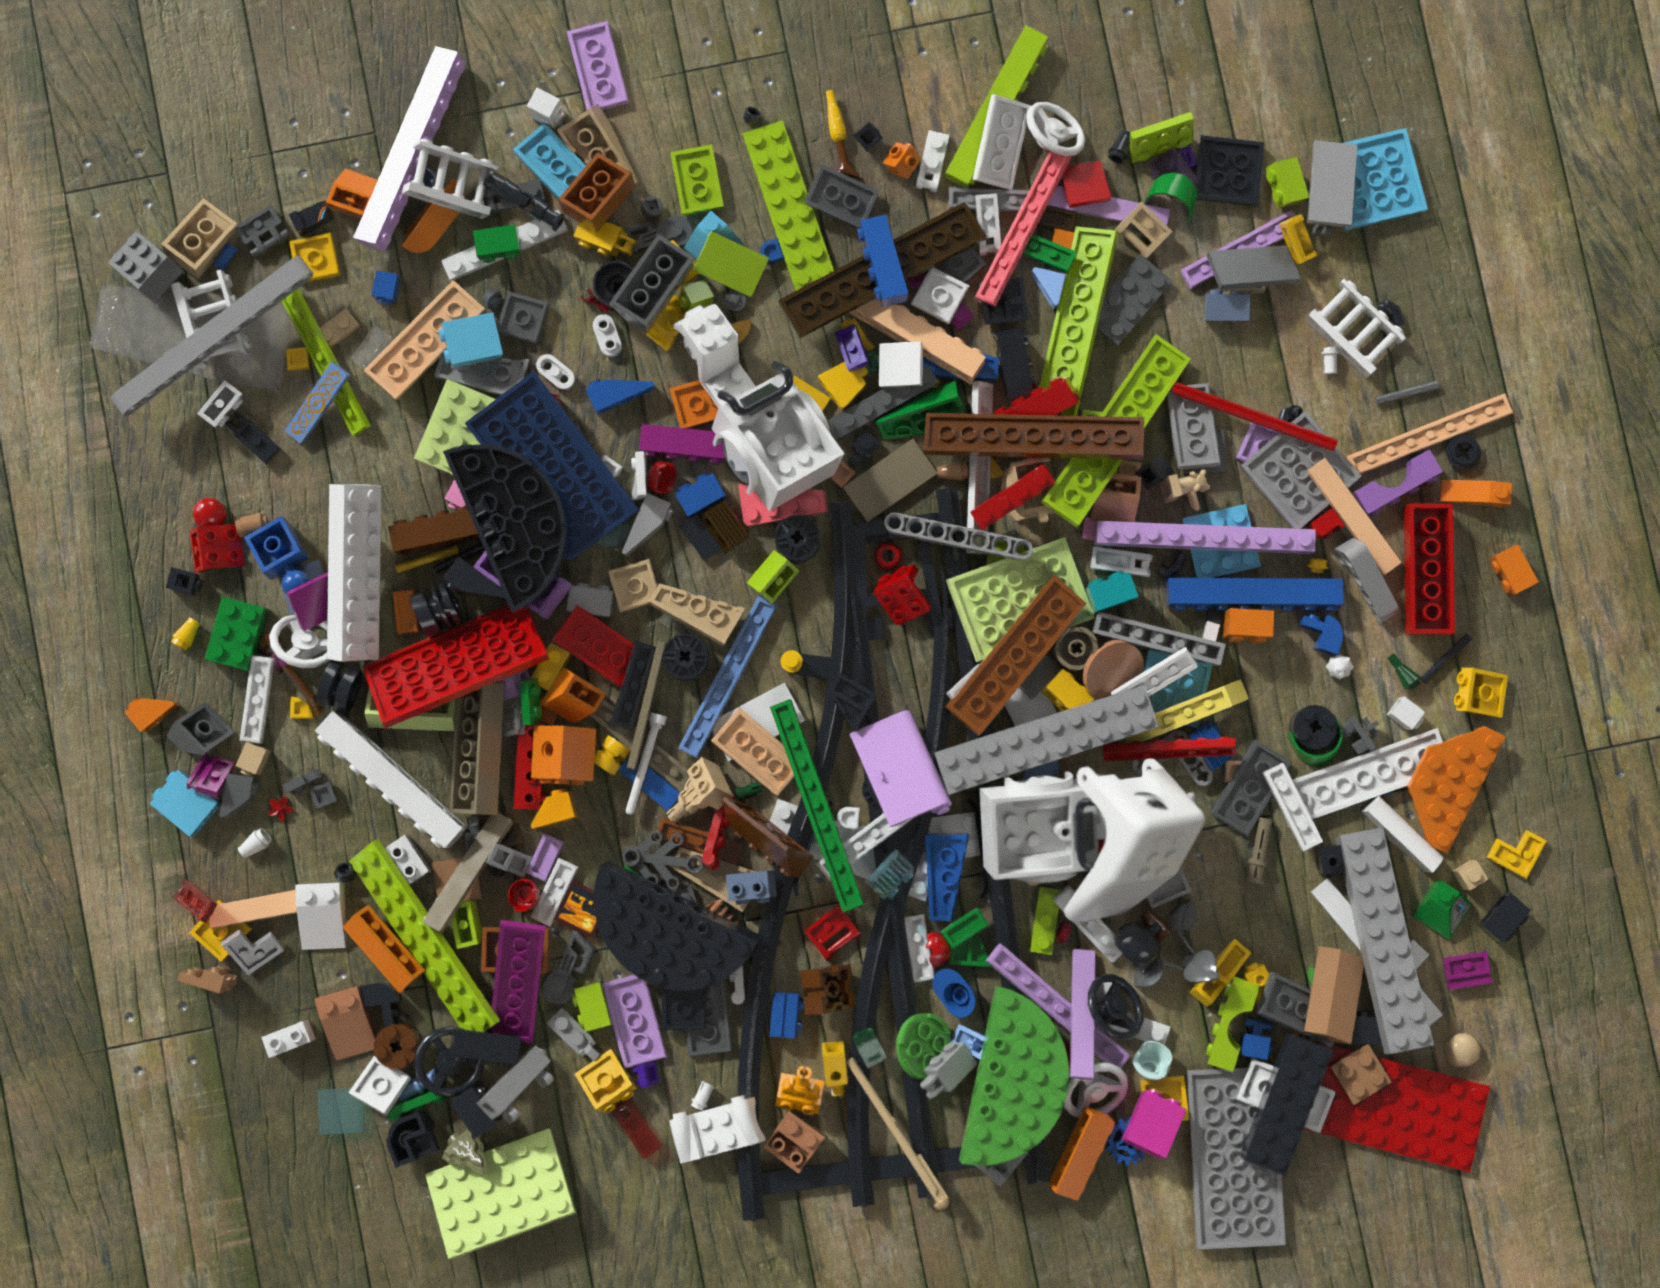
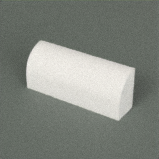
[1361,796,1443,873]

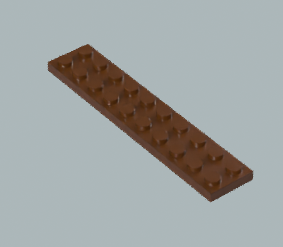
[924,413,1144,460]

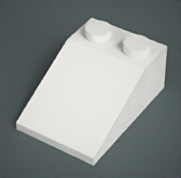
[295,882,347,950]

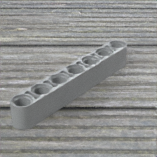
[885,513,1033,561]

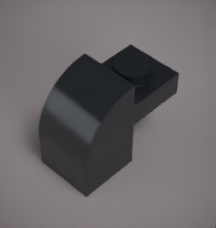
[360,982,402,1026]

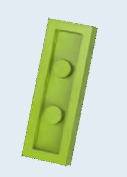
[1030,887,1061,955]

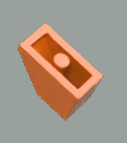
[125,698,180,733]

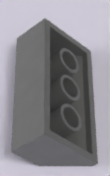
[610,234,695,334]

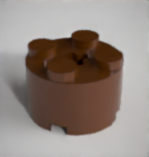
[374,1023,421,1069]

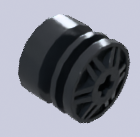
[593,261,633,313]
[774,515,820,564]
[410,582,463,638]
[662,634,710,682]

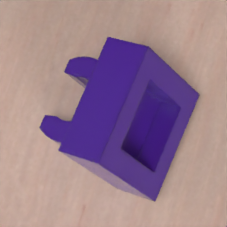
[632,1061,660,1088]

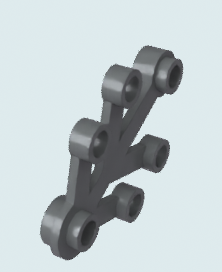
[622,830,705,890]

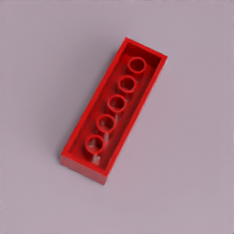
[1403,504,1455,636]

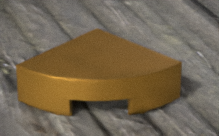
[731,319,751,344]

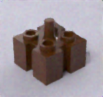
[800,964,855,1015]

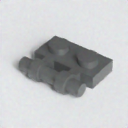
[235,204,291,259]

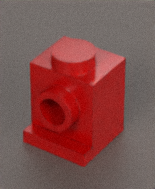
[1307,508,1345,541]

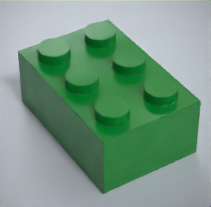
[205,596,270,671]

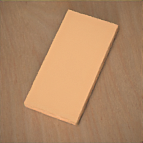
[711,707,794,796]

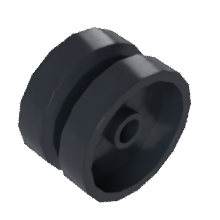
[316,661,363,715]

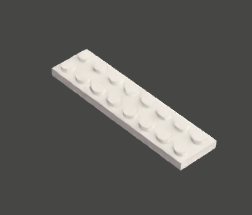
[1285,728,1443,827]

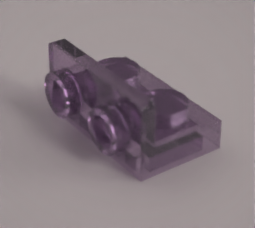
[1148,147,1199,199]

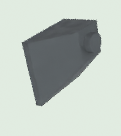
[166,702,235,755]

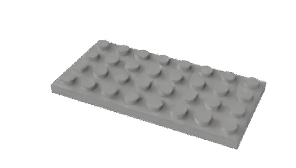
[1186,1067,1286,1250]

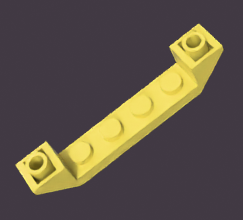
[1125,679,1249,743]

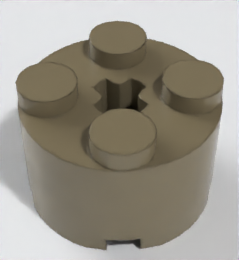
[1053,627,1098,672]

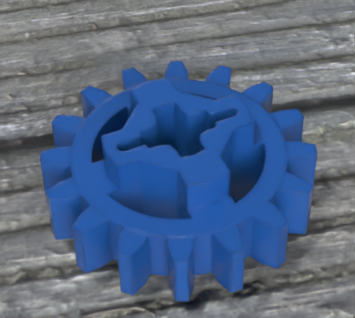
[1105,1116,1145,1166]

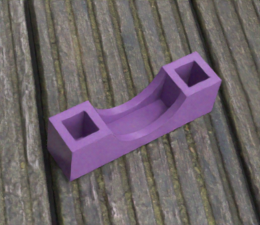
[1352,449,1443,517]

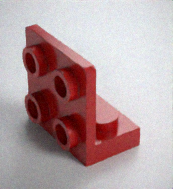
[189,524,245,573]

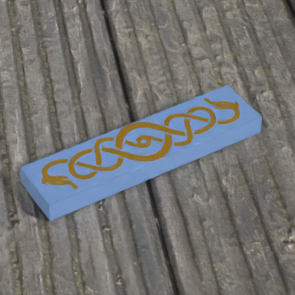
[285,362,350,444]

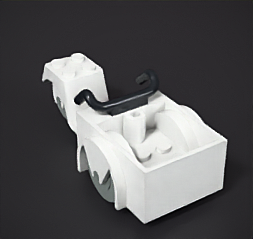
[673,304,844,511]
[980,771,1196,882]

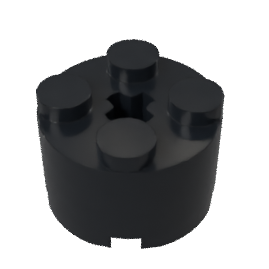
[1289,705,1337,749]

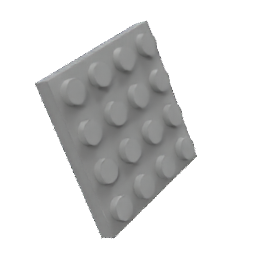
[1239,411,1361,529]

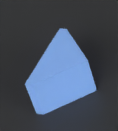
[1031,267,1065,310]
[951,1024,985,1059]

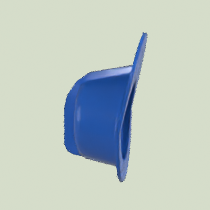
[932,969,976,1018]

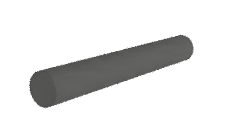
[1374,380,1439,405]

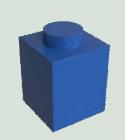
[371,270,401,306]

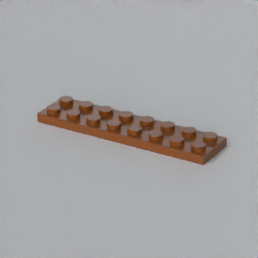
[945,575,1087,736]

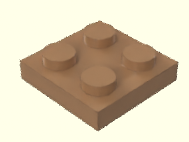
[1329,1044,1391,1105]

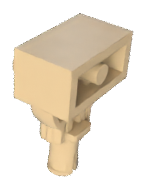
[666,757,733,823]

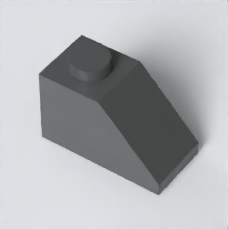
[219,773,260,817]

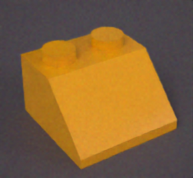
[531,789,579,829]

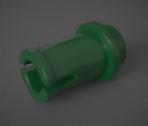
[734,781,763,802]

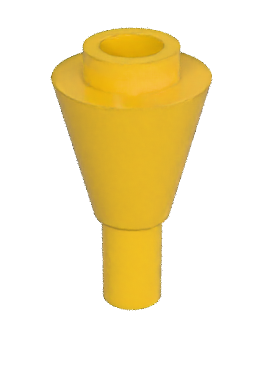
[840,317,875,352]

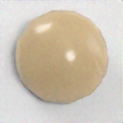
[1444,1033,1481,1067]

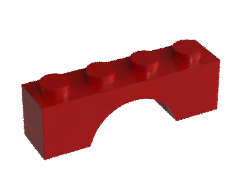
[970,462,1056,530]

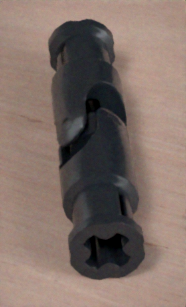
[483,170,565,231]

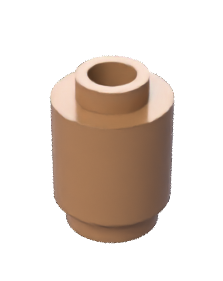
[235,513,269,537]

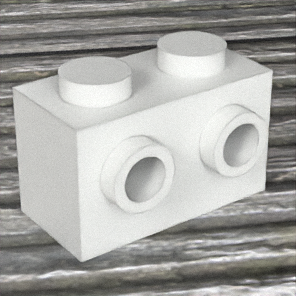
[197,380,243,429]
[385,835,432,885]

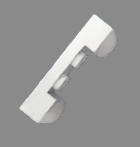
[669,1095,766,1164]

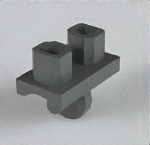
[1341,715,1379,754]

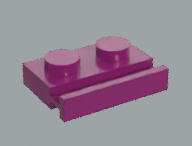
[187,753,235,798]
[1442,951,1493,990]

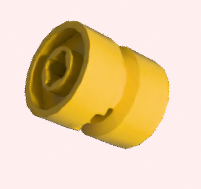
[594,735,631,776]

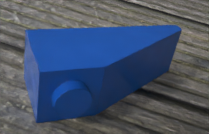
[585,379,656,415]

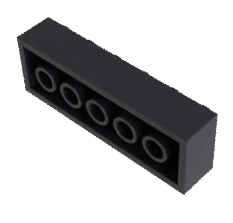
[1240,1032,1333,1176]

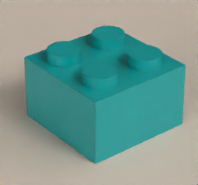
[1085,570,1139,614]

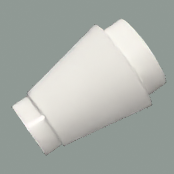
[238,828,272,858]

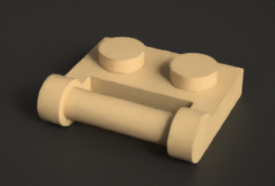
[1114,201,1172,258]

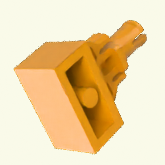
[775,1066,825,1115]

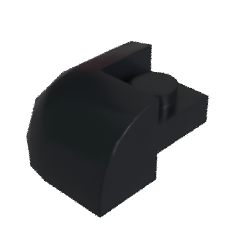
[386,1111,440,1168]

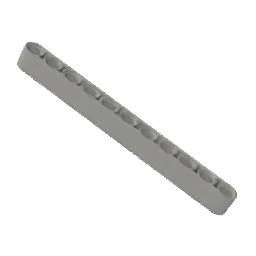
[110,256,314,417]

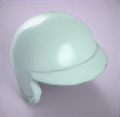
[1133,1041,1173,1081]

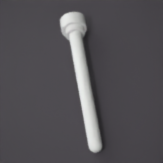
[626,712,667,815]

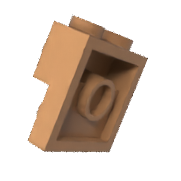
[177,965,238,994]

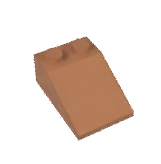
[315,985,376,1061]

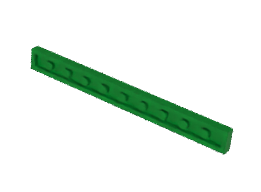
[770,699,865,913]

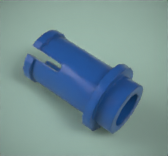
[213,243,238,272]

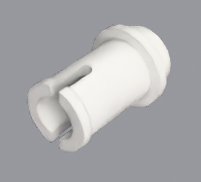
[1321,347,1339,374]
[691,1081,715,1111]

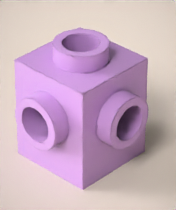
[499,669,530,700]

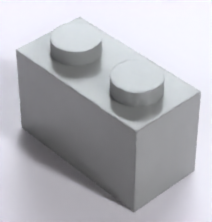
[567,583,615,619]

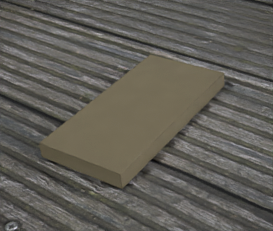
[843,439,937,522]

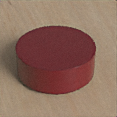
[1055,921,1073,944]

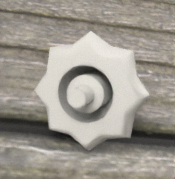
[1326,654,1354,680]

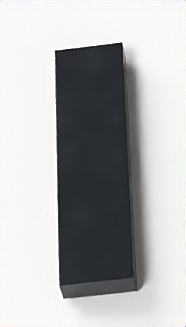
[610,641,656,730]

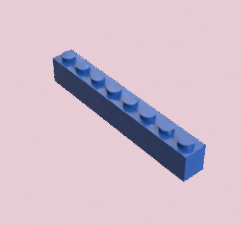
[1166,578,1344,612]

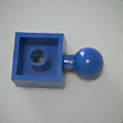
[244,516,310,593]

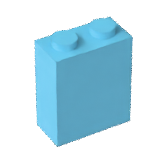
[438,312,503,369]
[149,770,222,837]

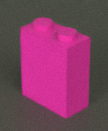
[1121,1089,1186,1160]

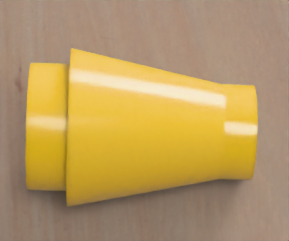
[171,618,200,651]

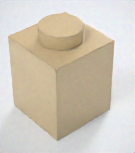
[236,742,271,777]
[1452,860,1488,890]

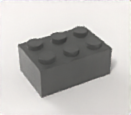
[108,231,183,303]

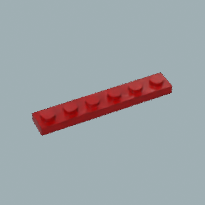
[1103,737,1236,762]

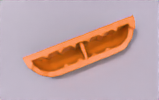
[401,178,465,253]

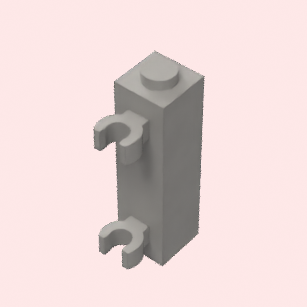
[477,1045,554,1124]

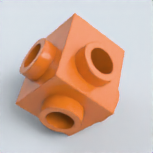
[883,142,921,179]

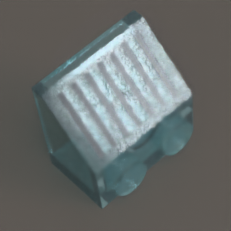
[865,849,915,899]

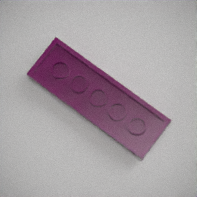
[489,920,546,1043]

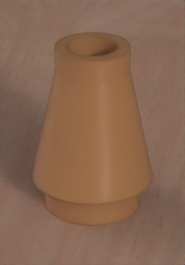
[937,460,969,481]

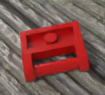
[804,904,862,962]

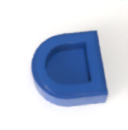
[760,238,784,264]

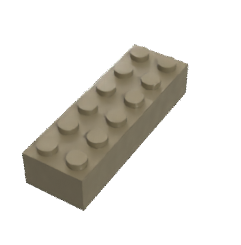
[450,683,505,815]

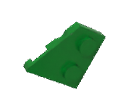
[949,920,991,967]

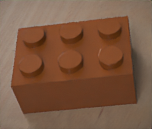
[558,152,635,233]
[481,926,552,973]

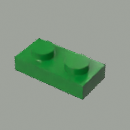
[520,678,542,725]

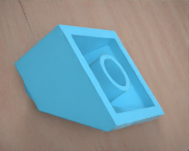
[684,211,744,259]

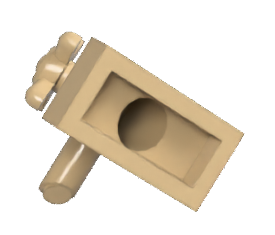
[1159,470,1210,511]

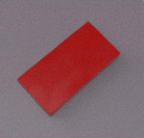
[552,604,633,688]

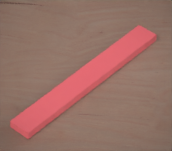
[975,151,1072,307]

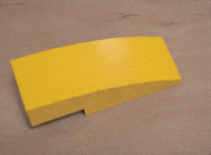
[1189,939,1251,1007]

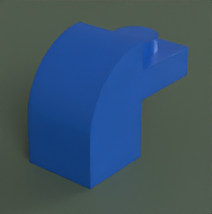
[1298,614,1343,656]

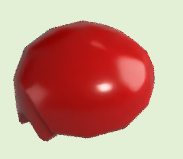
[646,461,677,494]
[192,497,227,526]
[508,878,541,912]
[925,932,951,968]

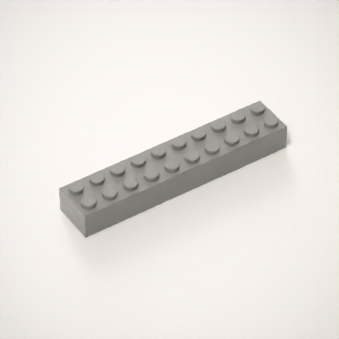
[934,685,1159,795]
[1335,827,1434,1054]

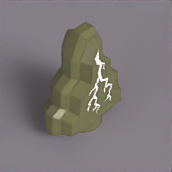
[442,1129,490,1175]

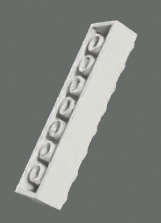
[327,484,381,661]
[315,711,468,848]

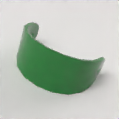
[1144,173,1198,222]
[1288,718,1343,767]

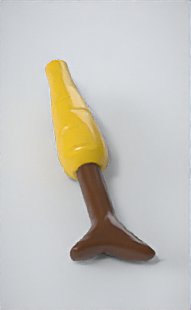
[826,90,860,178]

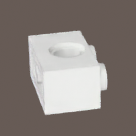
[527,88,565,130]
[261,1019,316,1058]

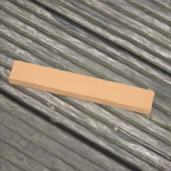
[1306,458,1401,576]

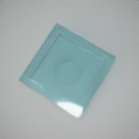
[317,1088,365,1135]

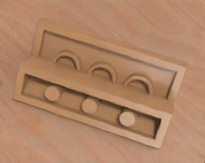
[1304,946,1364,1045]

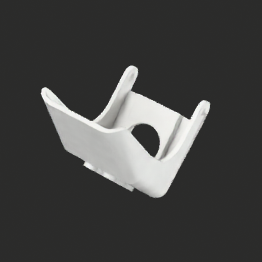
[1064,759,1205,922]

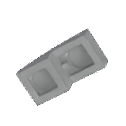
[486,843,533,877]

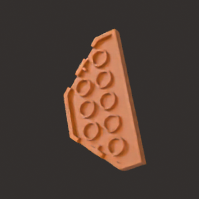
[1407,726,1506,854]

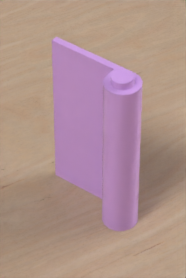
[850,710,952,828]

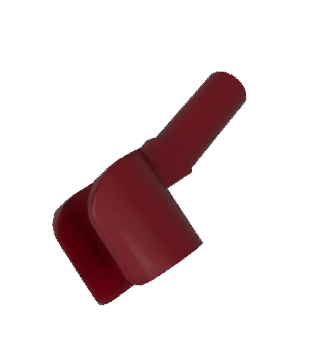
[580,289,609,313]

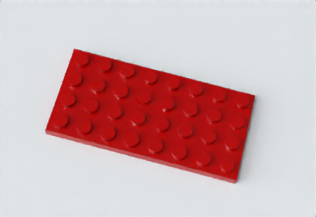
[362,604,549,729]
[1304,1043,1490,1172]

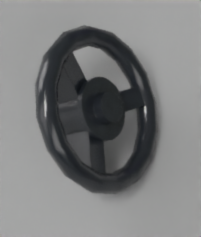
[1088,974,1144,1041]
[414,1026,484,1097]

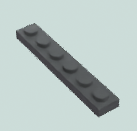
[827,364,939,441]

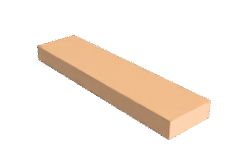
[207,890,297,929]

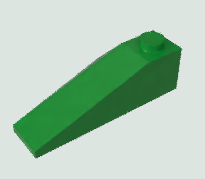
[876,381,967,439]

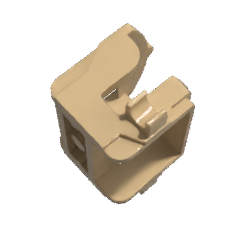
[1001,457,1055,523]

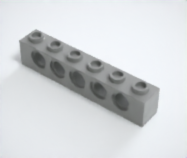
[1092,612,1226,667]

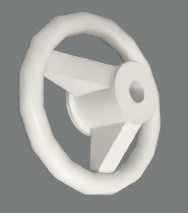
[1026,102,1085,156]
[269,614,331,668]
[1064,1063,1128,1118]

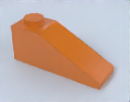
[1439,480,1512,508]

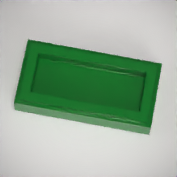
[941,907,989,949]

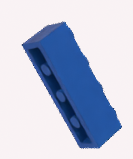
[857,215,908,307]

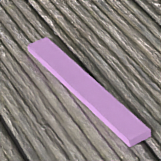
[986,944,1131,1068]

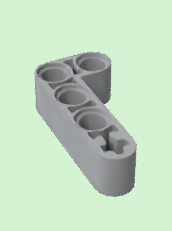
[1334,538,1400,623]

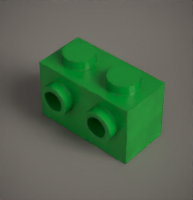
[473,224,522,263]

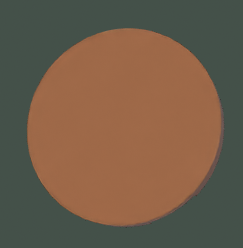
[1083,640,1144,700]

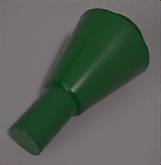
[1387,654,1421,691]

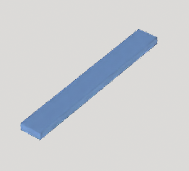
[678,596,778,759]

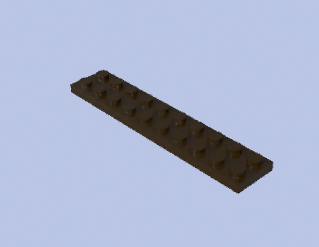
[778,202,987,338]

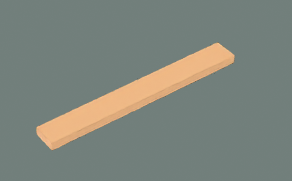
[1346,394,1513,474]

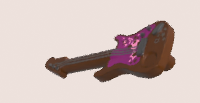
[257,632,323,716]

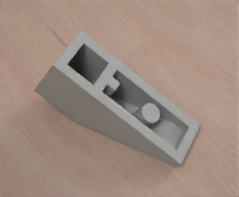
[622,493,674,557]

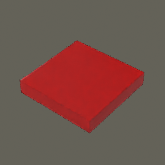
[1061,161,1111,208]

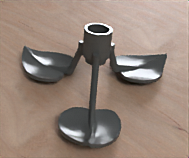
[1134,900,1219,988]

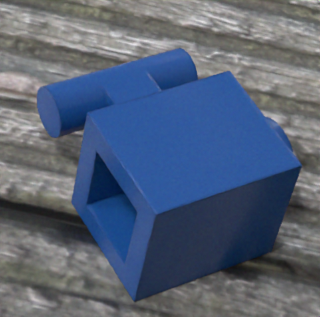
[1239,1017,1273,1060]

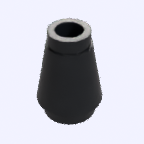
[1108,130,1130,164]

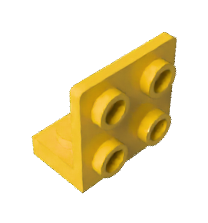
[643,295,686,351]

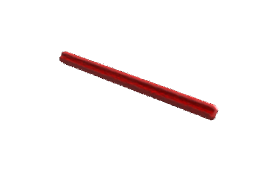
[1172,382,1338,451]

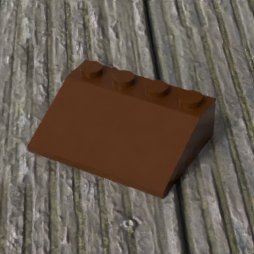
[722,797,814,877]

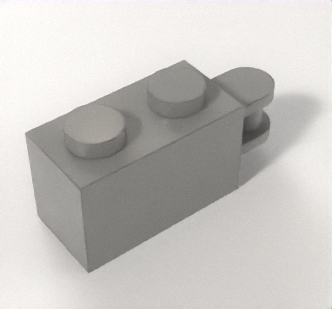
[920,1042,978,1099]

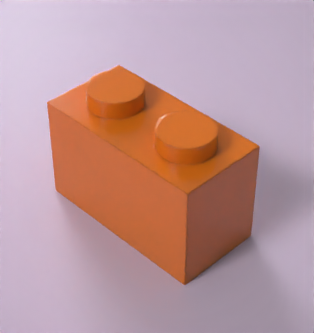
[1490,544,1539,596]

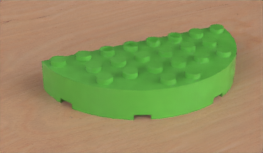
[959,985,1069,1165]

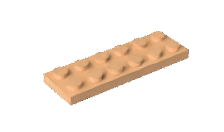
[364,280,485,401]

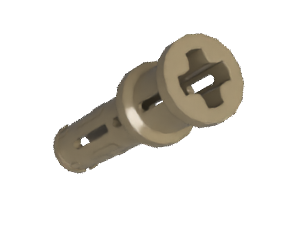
[1244,818,1273,885]

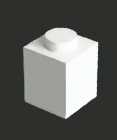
[1387,696,1425,730]

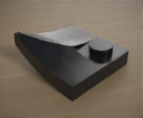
[978,277,1028,325]

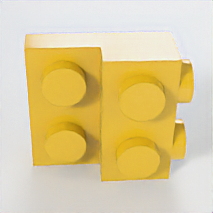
[1454,668,1508,718]
[575,1049,637,1113]

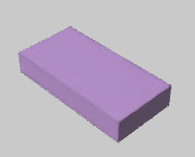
[526,833,564,882]

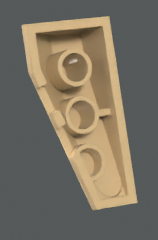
[557,104,638,183]

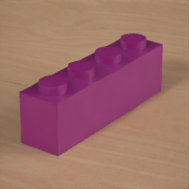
[639,424,726,464]

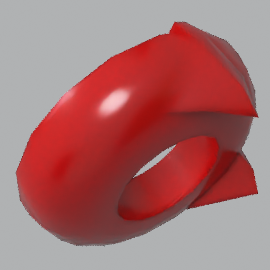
[874,542,902,570]

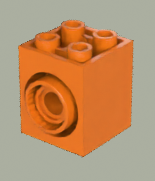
[531,726,596,785]

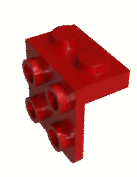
[873,564,931,625]

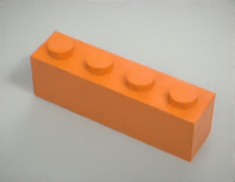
[342,905,425,993]
[1048,1106,1115,1201]

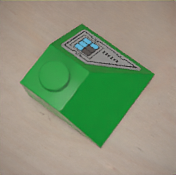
[1412,880,1473,940]

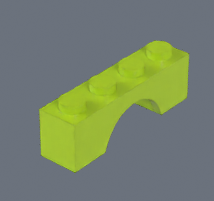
[1205,977,1259,1072]

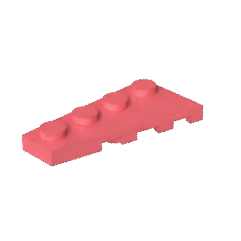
[738,484,828,527]

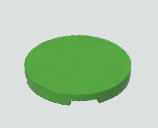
[896,1013,951,1080]

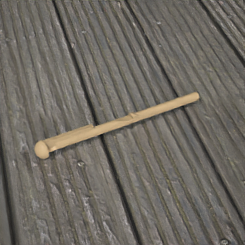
[846,1057,949,1210]

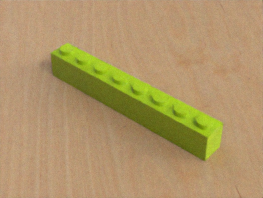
[945,25,1049,188]

